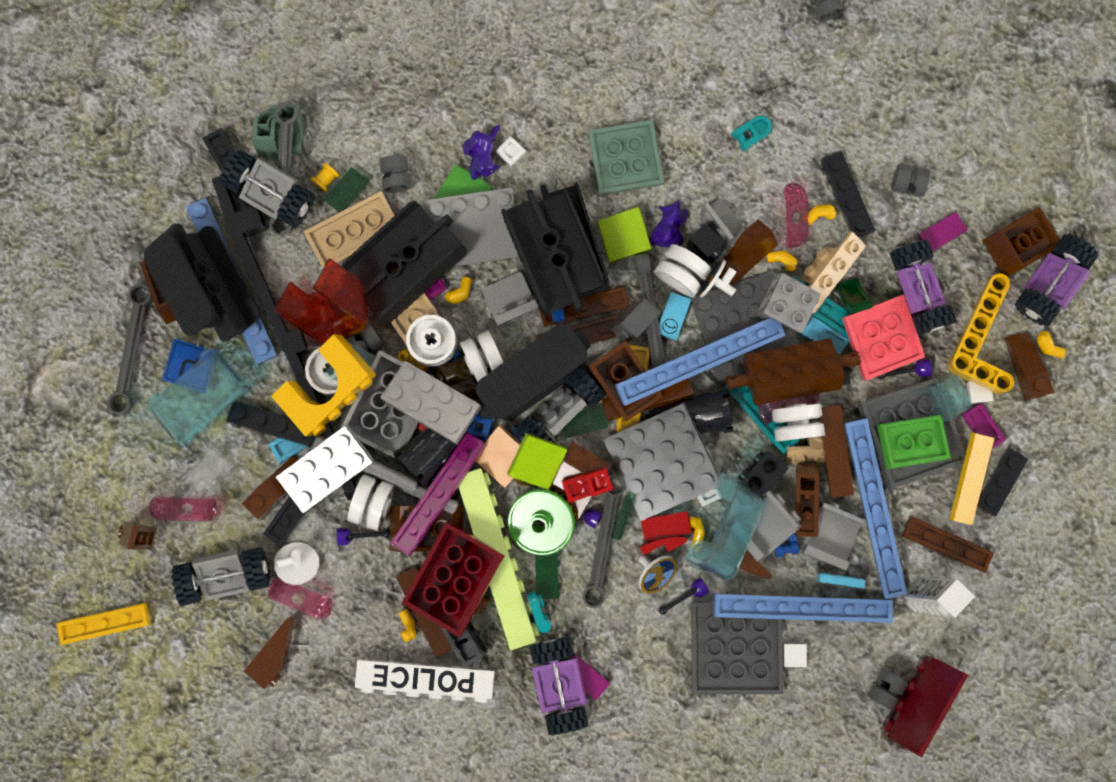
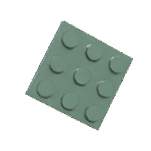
[588,120,664,196]

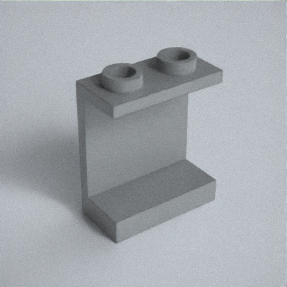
[728,491,802,561]
[800,501,866,571]

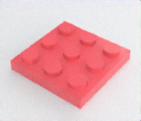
[842,294,925,381]

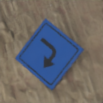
[161,338,218,394]

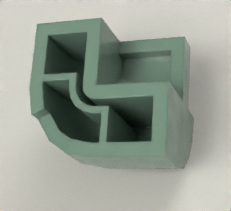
[252,103,304,161]

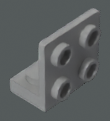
[699,198,746,249]
[481,272,539,329]
[756,273,821,333]

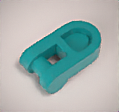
[731,116,772,152]
[526,591,551,633]

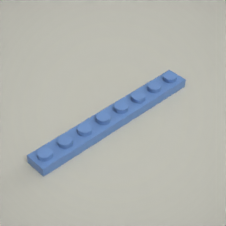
[186,198,278,365]
[615,318,785,406]
[844,418,907,599]
[713,594,893,623]

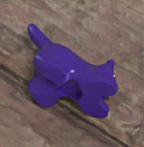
[463,125,500,180]
[649,201,688,248]

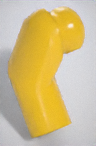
[803,204,837,226]
[766,250,798,272]
[445,277,473,304]
[1037,331,1066,359]
[397,349,430,372]
[690,516,705,550]
[398,608,416,642]

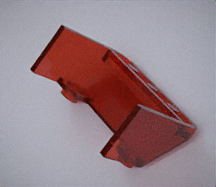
[273,258,369,345]

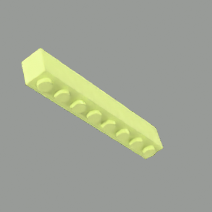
[459,468,540,651]

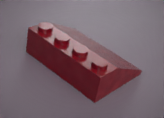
[402,522,505,638]
[882,655,969,758]

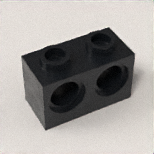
[686,223,725,264]
[737,450,789,503]
[441,621,488,668]

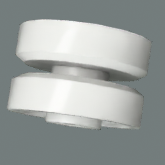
[654,244,712,298]
[406,315,457,367]
[460,330,504,382]
[305,348,338,397]
[771,403,825,441]
[347,474,395,531]

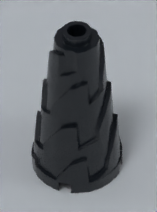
[645,388,734,433]
[393,420,474,487]

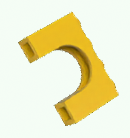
[271,334,376,437]

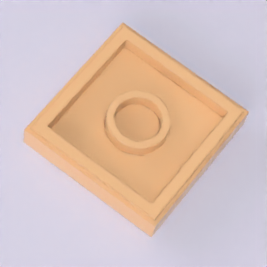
[476,425,521,488]

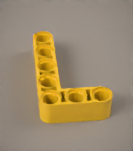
[948,274,1014,395]

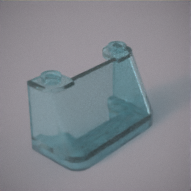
[147,348,252,448]
[685,473,764,580]

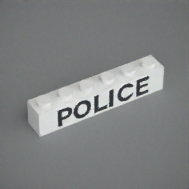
[903,577,975,618]
[355,658,495,703]

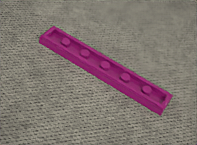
[391,432,487,556]

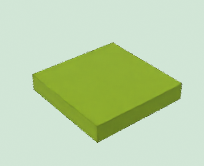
[598,207,652,263]
[507,433,567,490]

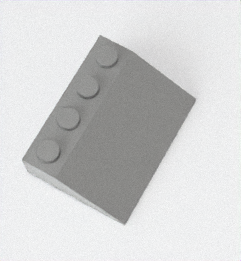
[424,188,519,267]
[337,350,418,460]

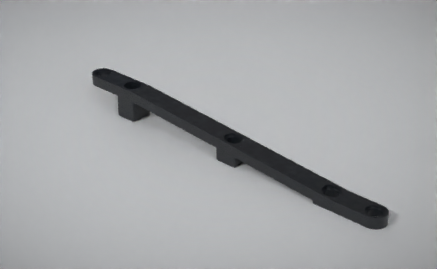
[212,176,357,501]

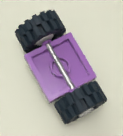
[1015,233,1099,327]
[890,240,957,335]
[530,637,589,735]

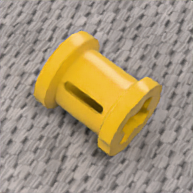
[310,163,339,192]

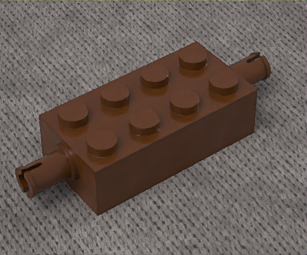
[726,338,861,406]

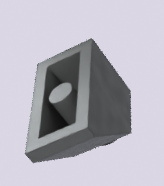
[610,298,660,342]

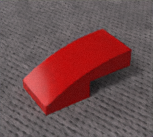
[561,467,613,503]
[641,511,692,542]
[638,537,688,555]

